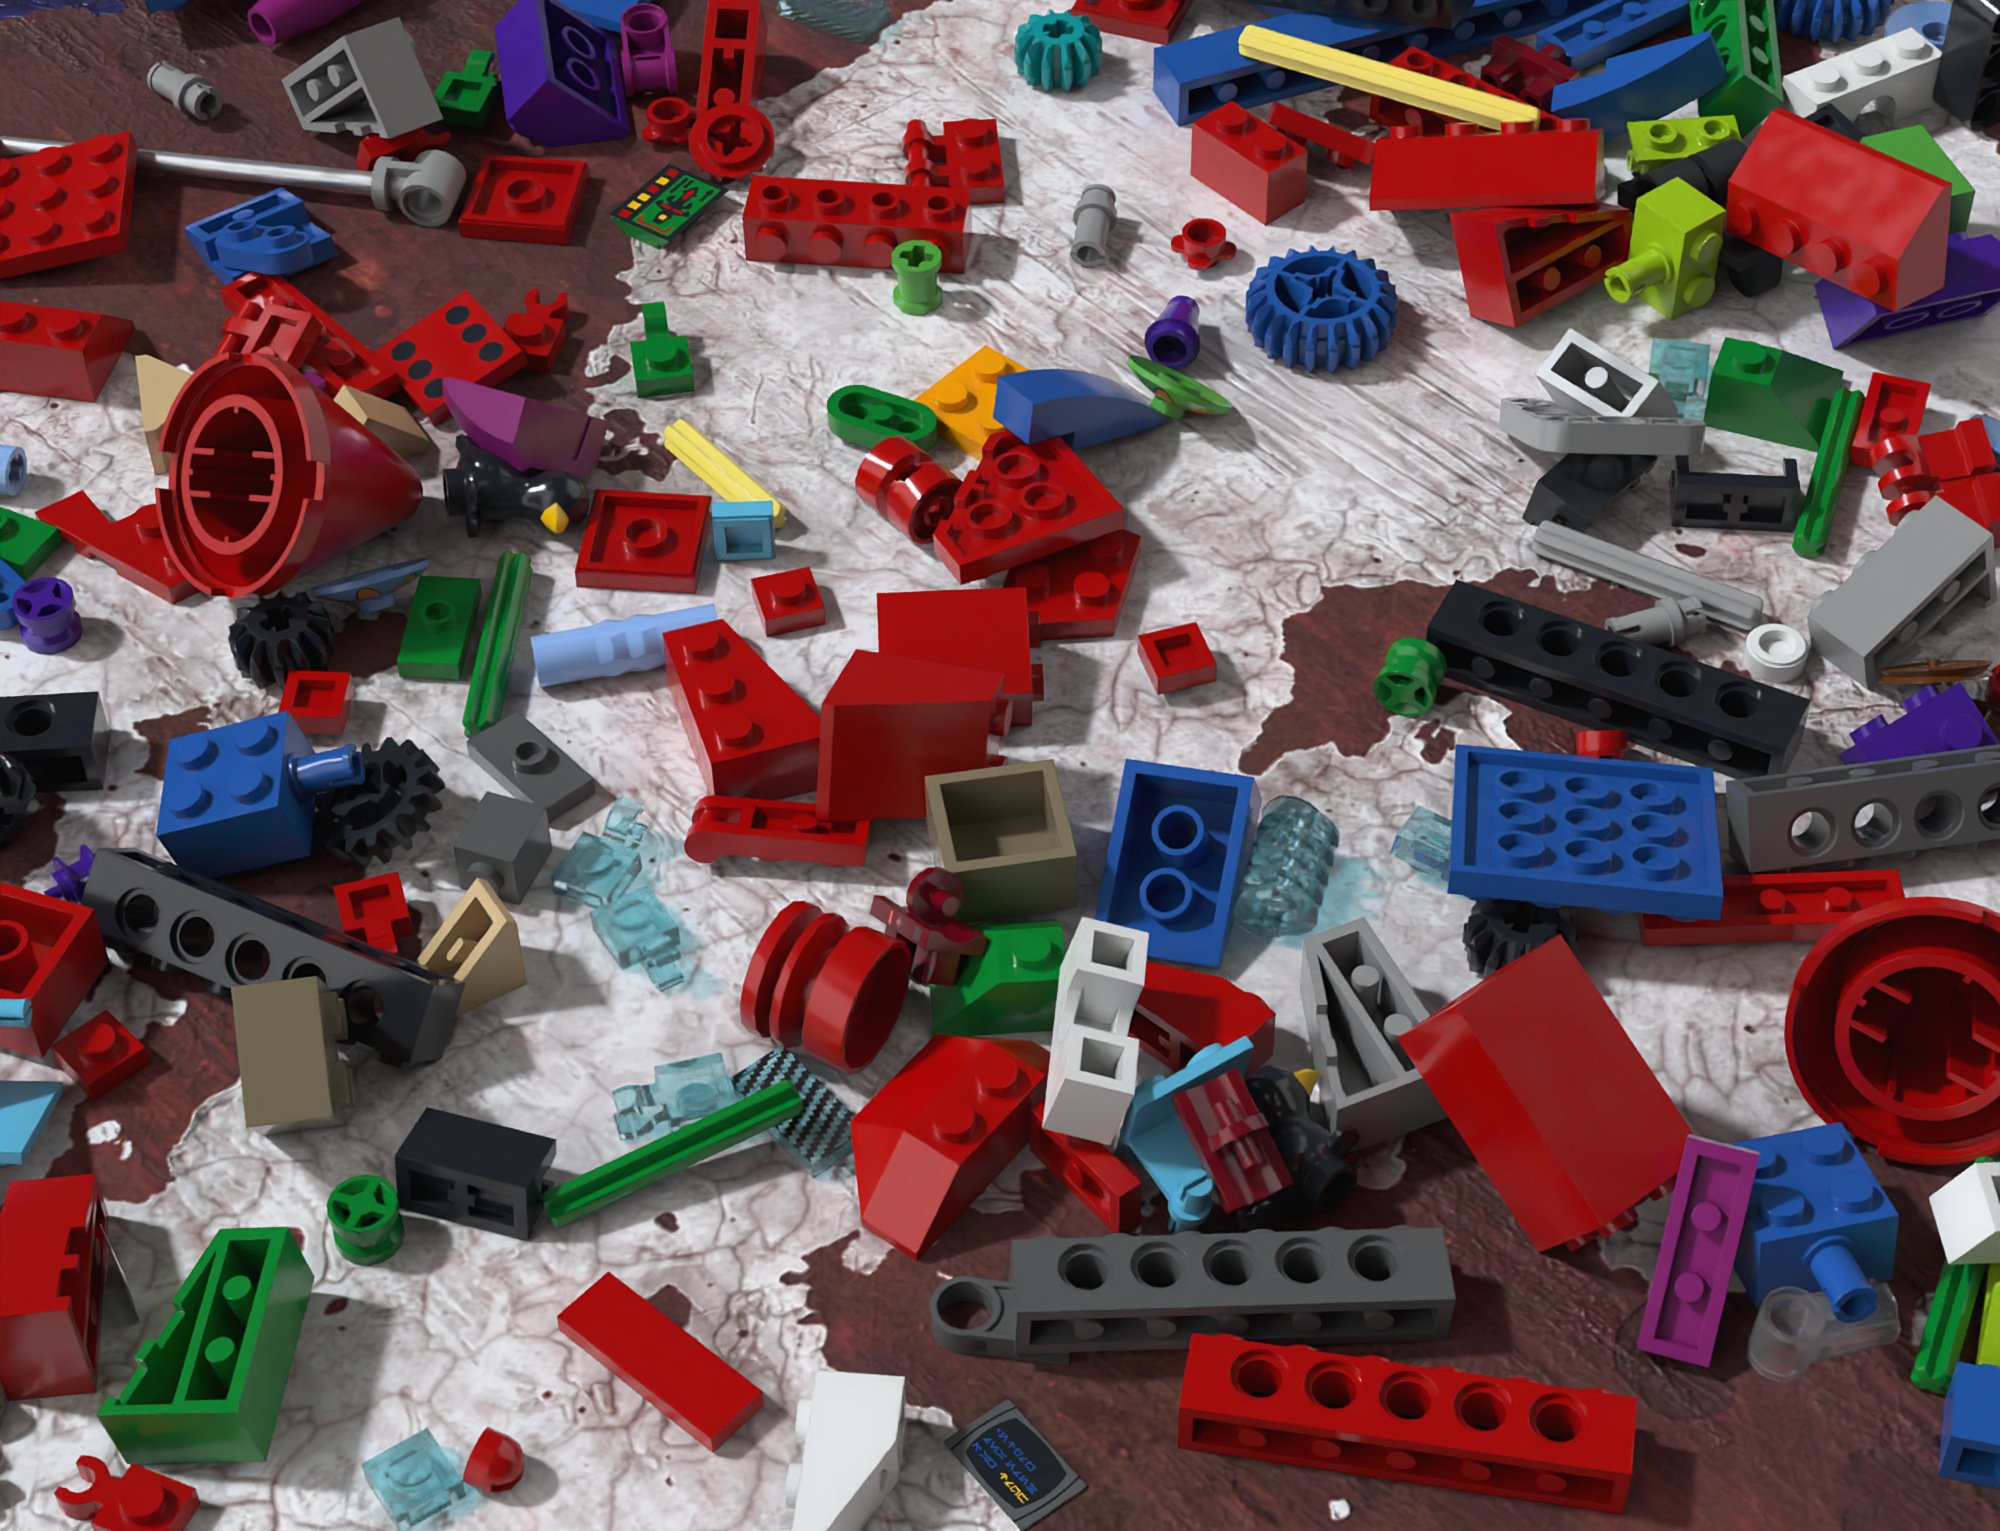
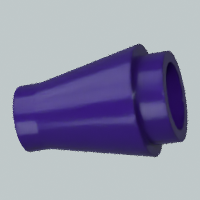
[1144,295,1200,370]

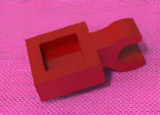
[355,122,451,172]
[333,872,414,955]

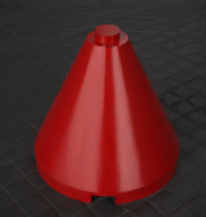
[155,352,423,599]
[1784,896,2000,1165]

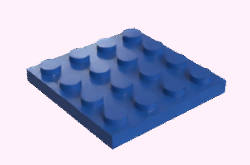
[1447,744,1723,922]

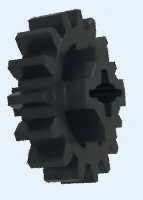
[312,737,445,869]

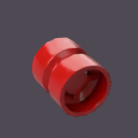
[855,435,963,545]

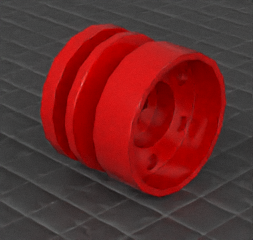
[740,901,912,1075]

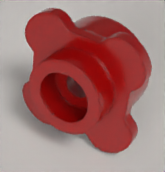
[642,97,696,146]
[1171,218,1237,271]

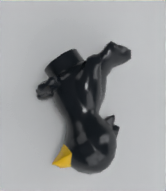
[443,434,590,538]
[1236,1065,1364,1233]

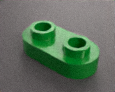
[827,385,937,453]

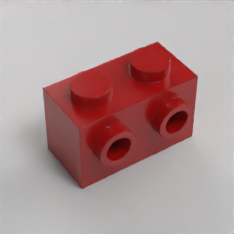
[1190,101,1308,226]

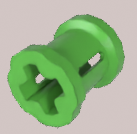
[892,240,943,316]

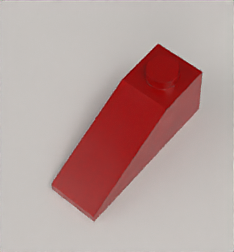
[695,0,768,152]
[1127,961,1276,1080]

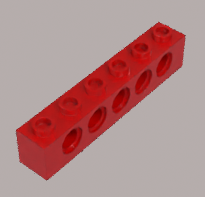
[1177,1333,1638,1515]

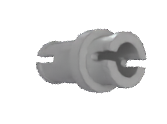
[147,61,223,121]
[1070,184,1117,267]
[1605,595,1707,647]

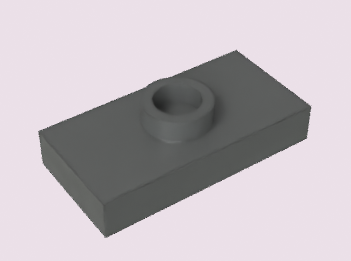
[466,710,596,823]

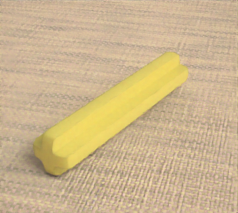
[663,419,787,529]

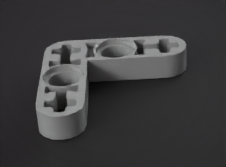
[1499,397,1706,456]

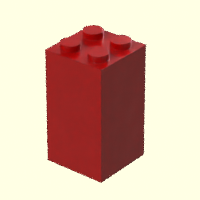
[1397,934,1694,1253]

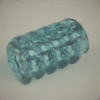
[1234,795,1340,938]

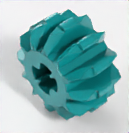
[1014,9,1102,92]

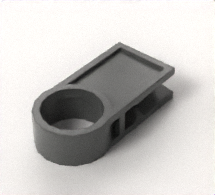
[930,1276,1070,1365]

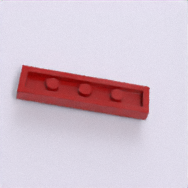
[220,272,400,399]
[1636,869,1905,946]

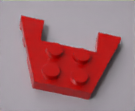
[34,490,201,605]
[1003,528,1141,641]

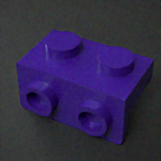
[1838,682,2000,765]

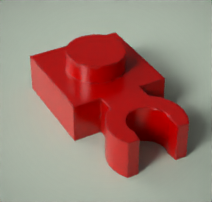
[502,288,569,373]
[54,1455,201,1531]

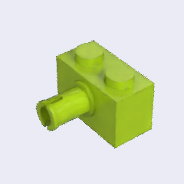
[1604,177,1726,321]

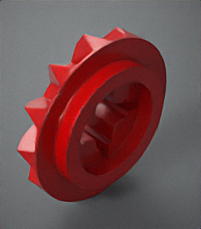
[689,103,775,183]

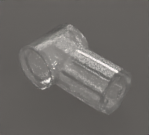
[1746,1278,1901,1382]

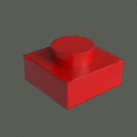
[751,567,826,637]
[1137,622,1217,695]
[278,670,354,735]
[50,1009,150,1101]

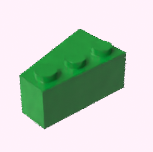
[96,1227,315,1464]

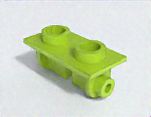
[1626,115,1742,176]

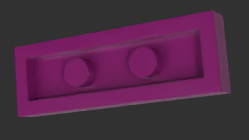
[1636,1134,1761,1368]

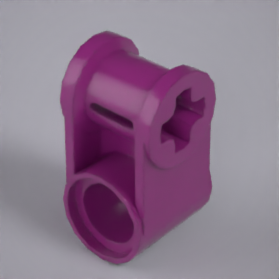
[620,3,678,99]

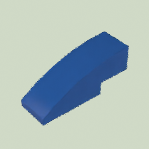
[1551,30,1728,142]
[993,369,1165,451]

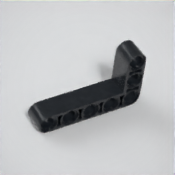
[1933,0,2000,132]

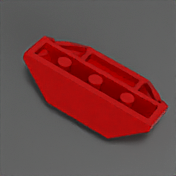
[850,1034,1051,1262]

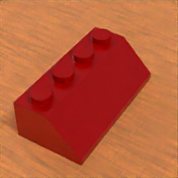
[1726,108,1952,312]
[1369,118,1605,211]
[0,301,135,403]

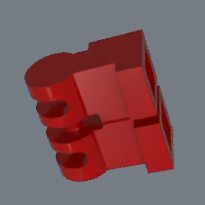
[1869,417,2000,548]

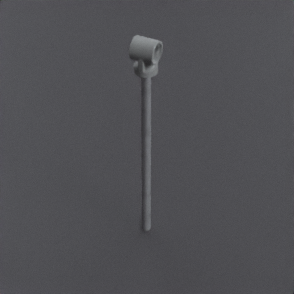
[0,136,466,227]

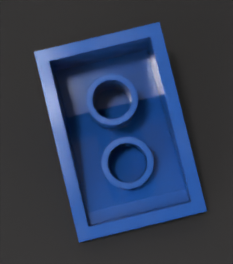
[1094,759,1262,970]

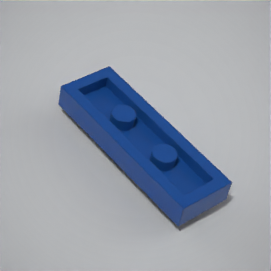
[1535,0,1690,71]

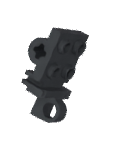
[1617,139,1783,298]

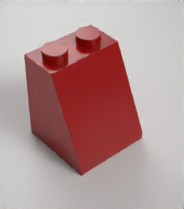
[816,649,1013,821]

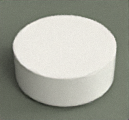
[1743,624,1809,683]

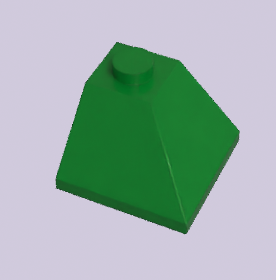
[1703,337,1844,453]
[929,919,1065,1037]

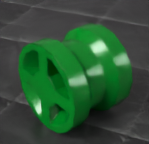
[1373,638,1448,717]
[326,1175,405,1266]

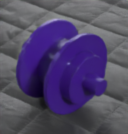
[44,844,96,905]

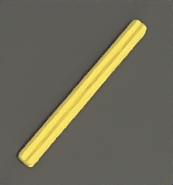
[1238,24,1540,132]

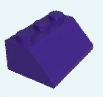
[495,0,630,148]
[1814,232,2000,349]

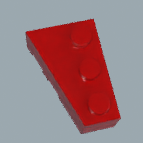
[1449,201,1633,328]
[662,619,821,801]
[0,1174,109,1401]

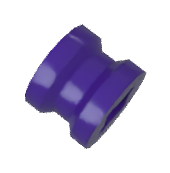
[12,577,83,655]

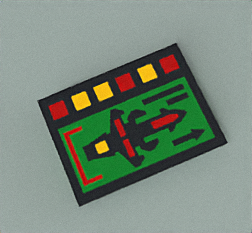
[609,164,729,249]

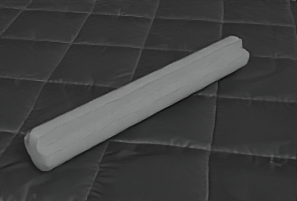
[1532,520,1764,631]

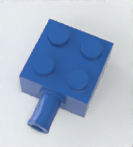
[156,710,365,879]
[1731,1122,1899,1323]

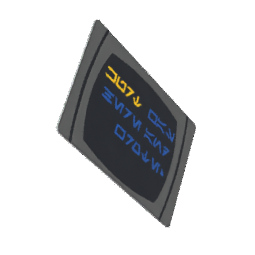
[944,1399,1086,1530]

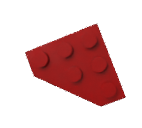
[933,429,1125,585]

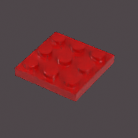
[0,131,138,279]

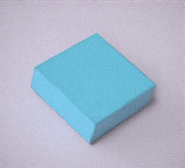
[712,501,776,560]

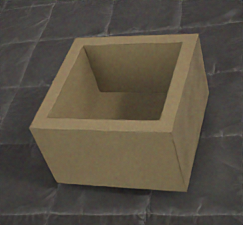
[925,759,1077,923]
[231,976,356,1136]

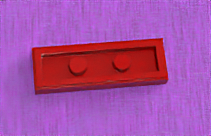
[557,1271,764,1453]

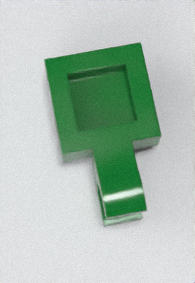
[433,49,499,129]
[630,301,695,398]

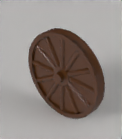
[1877,659,1994,685]

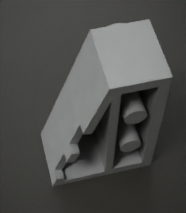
[282,17,443,139]
[1807,495,1997,690]
[1300,917,1448,1150]

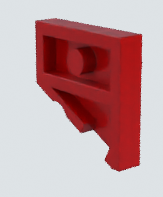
[1265,101,1375,170]

